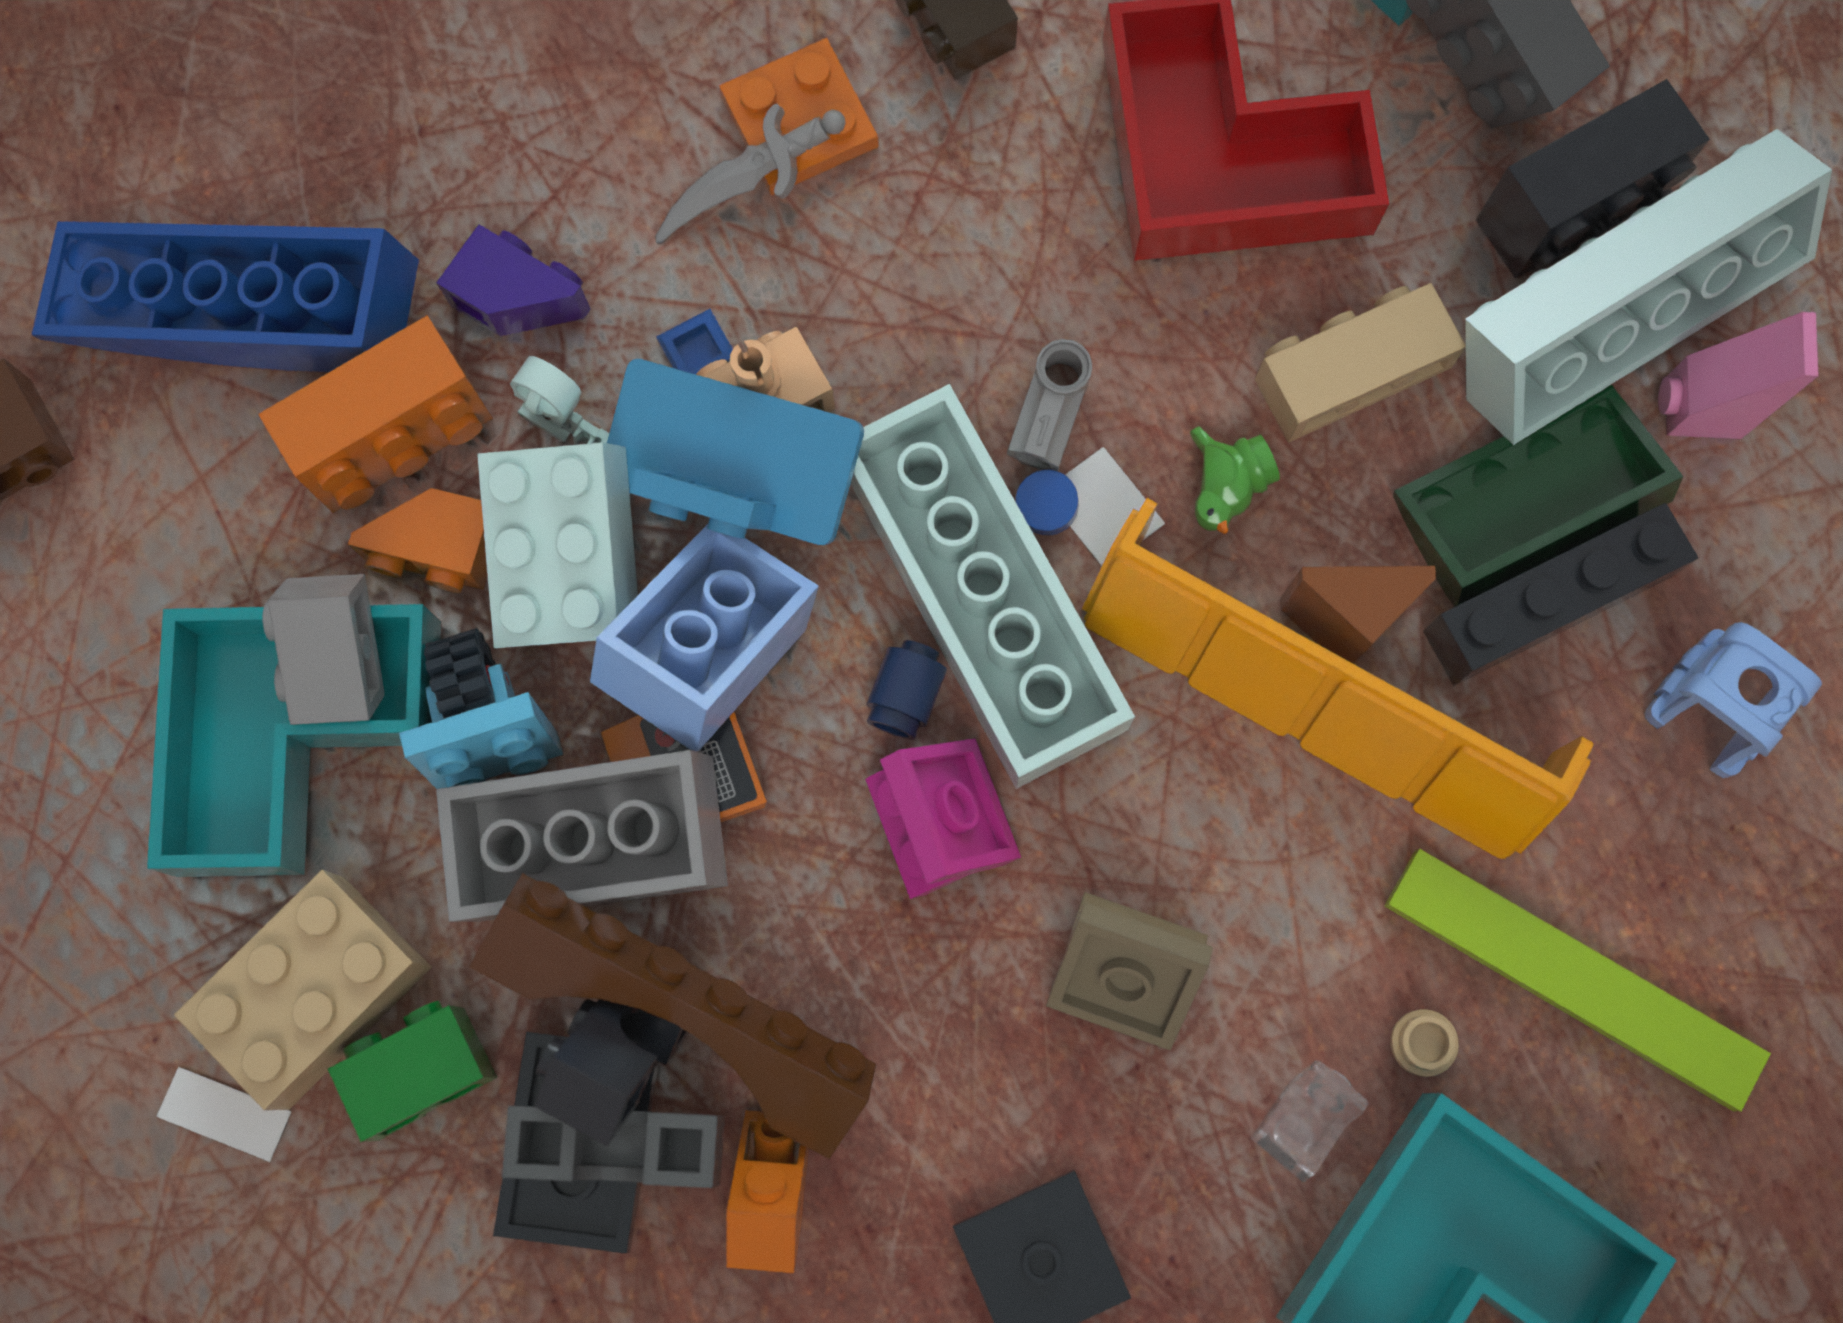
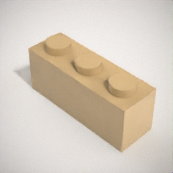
[1255,283,1466,443]

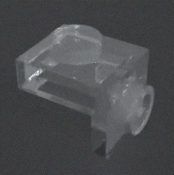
[1251,1060,1369,1183]

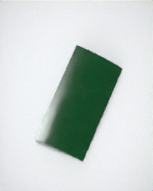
[1393,384,1684,607]

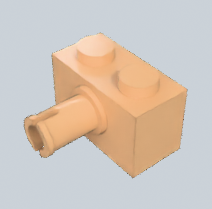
[696,326,835,412]

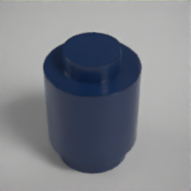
[866,640,947,740]

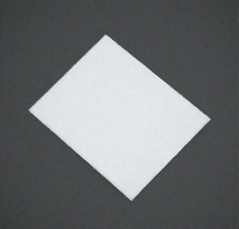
[1065,447,1165,566]

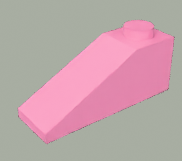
[1658,312,1818,439]

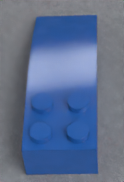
[32,221,419,372]

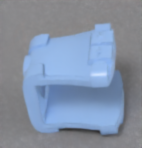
[1645,622,1823,778]

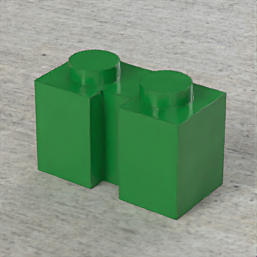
[328,1001,497,1142]

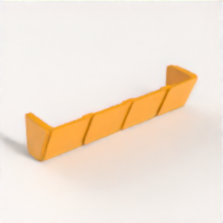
[1082,498,1594,859]

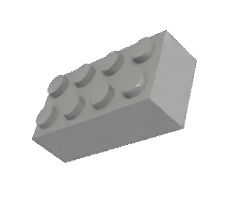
[436,750,728,922]

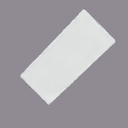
[156,1067,291,1162]

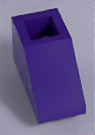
[436,224,591,336]

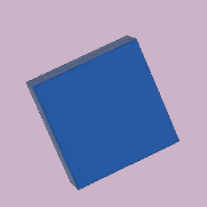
[656,309,733,374]

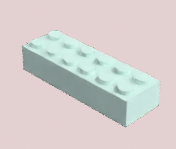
[1466,129,1832,445]
[851,384,1135,789]

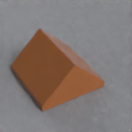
[1281,566,1436,664]

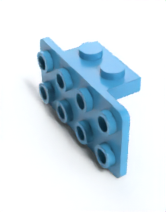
[607,359,864,545]

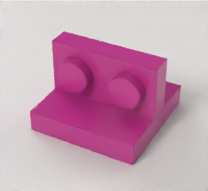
[865,738,1021,899]

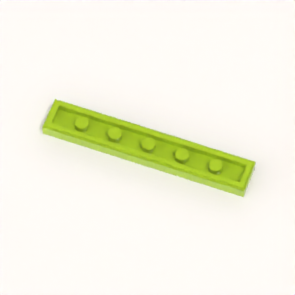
[1384,849,1771,1111]

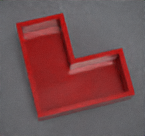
[1102,0,1389,261]

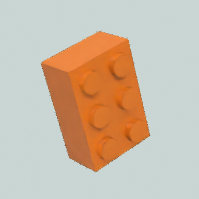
[258,315,493,513]

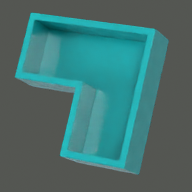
[147,604,441,877]
[1276,1093,1677,1323]

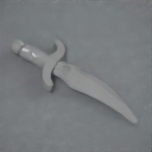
[655,104,846,243]

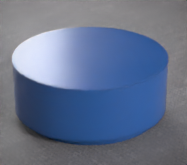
[1016,470,1079,536]

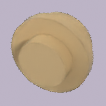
[1390,1009,1459,1077]

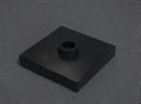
[952,1170,1131,1323]

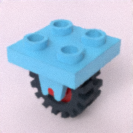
[399,628,564,789]

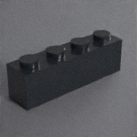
[1423,502,1699,686]

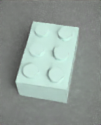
[477,442,638,648]

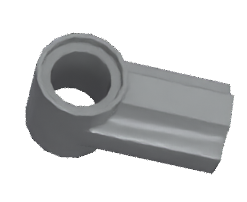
[1007,339,1092,471]

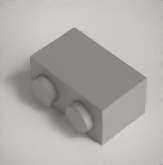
[263,574,385,725]

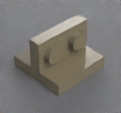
[1046,892,1213,1050]

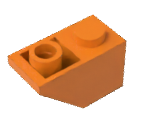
[348,488,488,593]
[726,1110,809,1273]

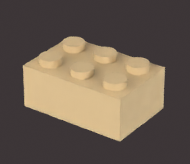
[174,869,432,1111]

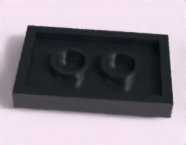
[493,1032,659,1254]

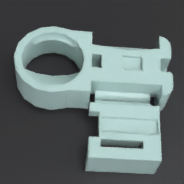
[510,356,609,445]

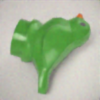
[1190,426,1280,534]

